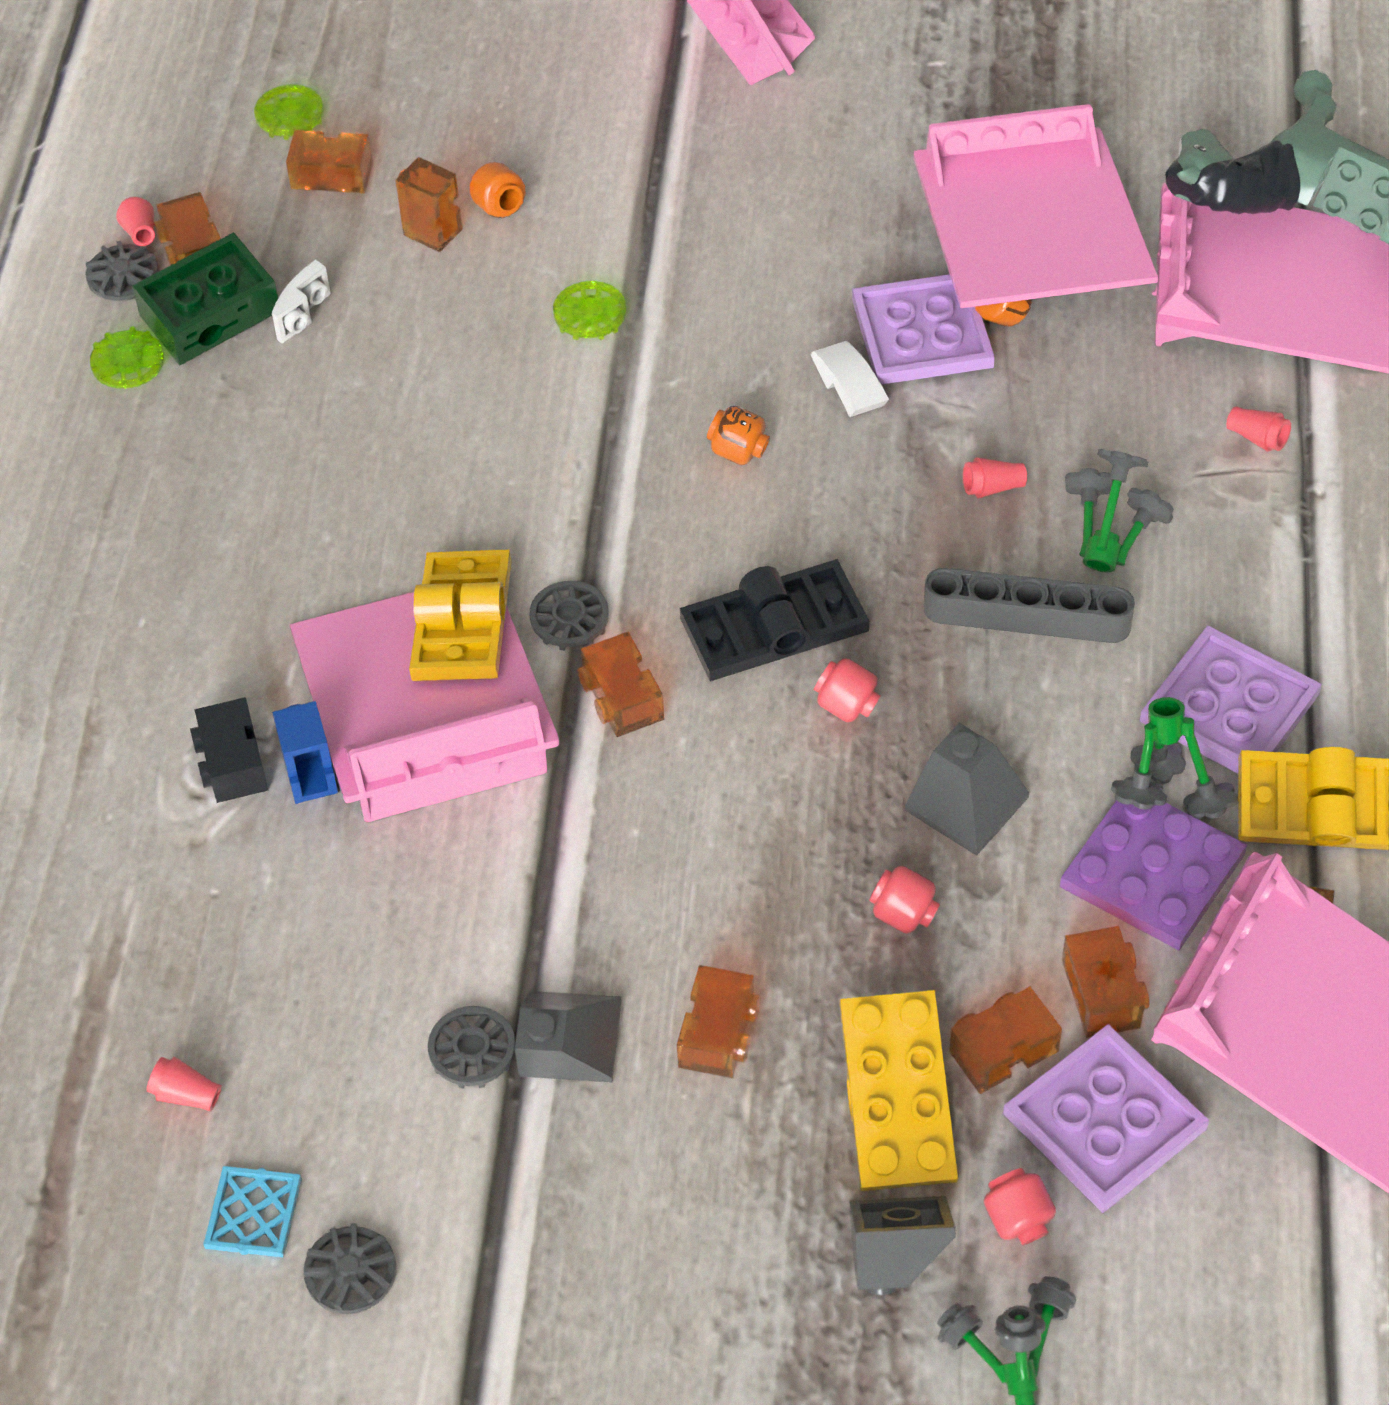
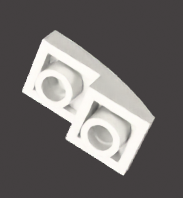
[272,260,331,344]
[811,341,889,417]

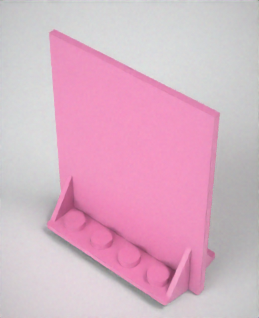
[687,0,815,85]
[914,104,1158,308]
[1152,183,1389,374]
[289,592,559,822]
[1151,852,1389,1193]

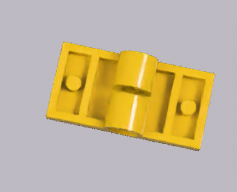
[409,549,512,681]
[1238,747,1389,850]
[839,990,958,1191]

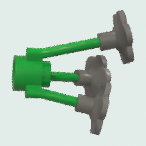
[1065,449,1174,572]
[1111,697,1238,819]

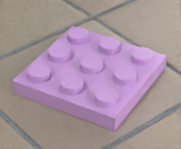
[852,274,995,385]
[1140,625,1322,774]
[1003,1024,1209,1213]

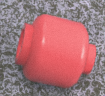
[813,658,881,722]
[869,866,940,934]
[984,1168,1056,1246]

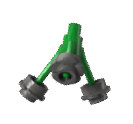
[937,1276,1076,1405]

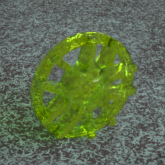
[254,84,324,140]
[553,281,626,341]
[90,326,165,389]

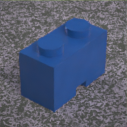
[272,701,338,804]

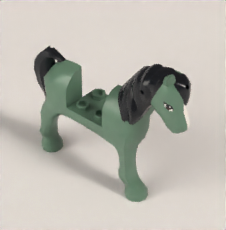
[1165,70,1389,244]

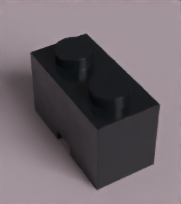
[190,697,269,803]

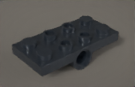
[679,559,870,682]

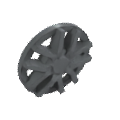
[85,241,159,301]
[529,581,609,651]
[428,1006,516,1089]
[304,1223,396,1314]

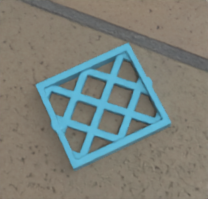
[203,1166,301,1257]

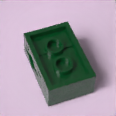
[132,232,278,366]

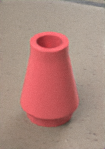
[116,197,155,246]
[1227,406,1291,452]
[963,457,1027,498]
[147,1057,222,1112]

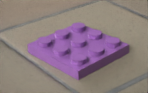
[1060,800,1247,951]

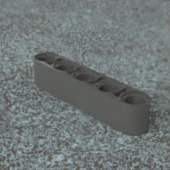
[923,568,1135,643]

